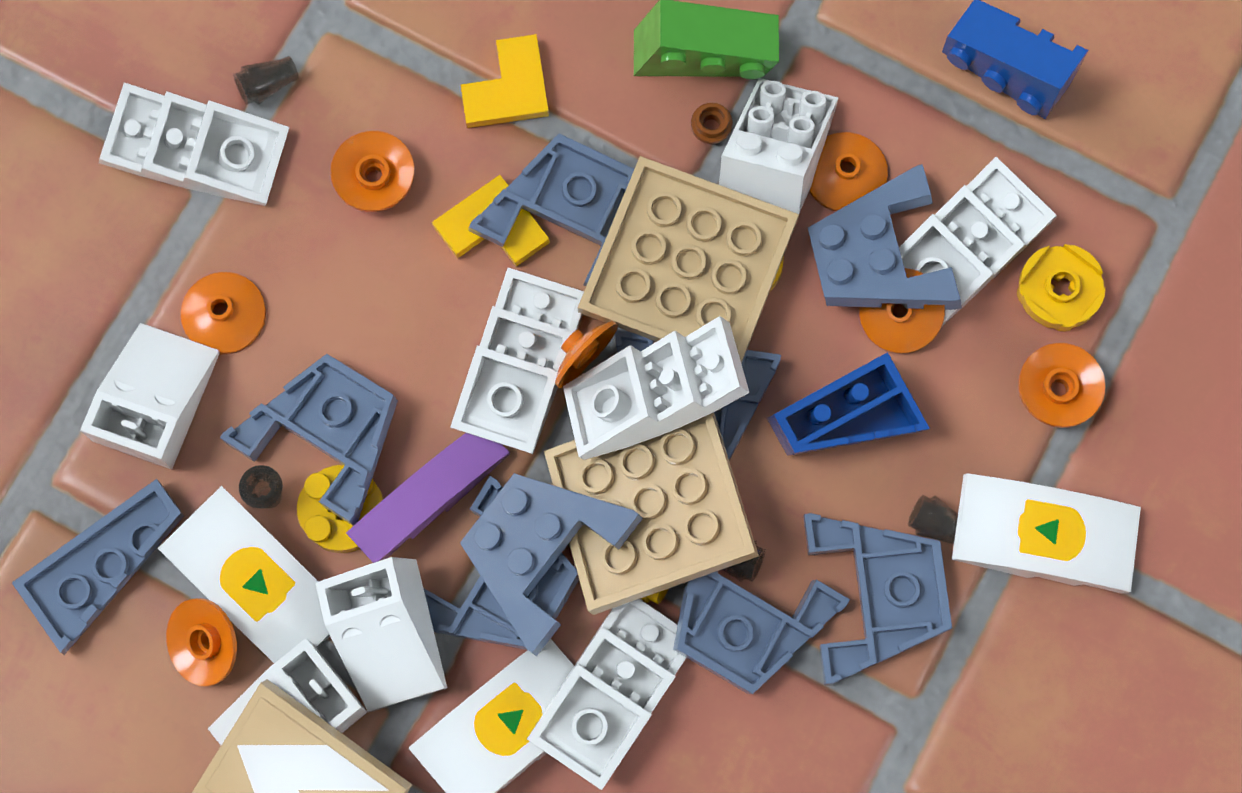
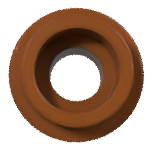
[691,103,733,144]

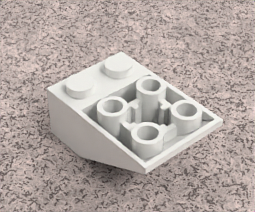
[719,78,838,214]
[80,323,220,470]
[315,557,447,712]
[208,638,367,745]

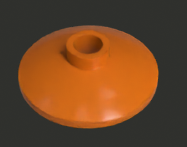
[330,131,415,212]
[809,132,888,211]
[859,268,945,353]
[181,272,266,355]
[555,321,618,388]
[1018,343,1105,428]
[166,598,237,686]

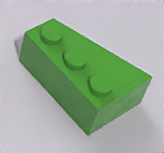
[633,0,779,79]

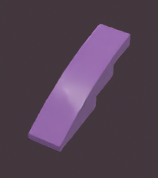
[346,433,510,563]

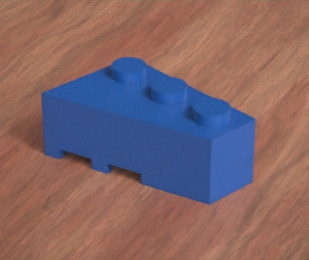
[942,0,1088,119]
[767,352,930,456]

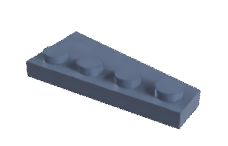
[12,479,184,655]

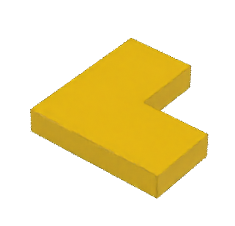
[460,34,549,128]
[432,175,550,267]

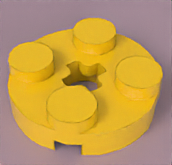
[1017,244,1105,332]
[297,465,384,553]

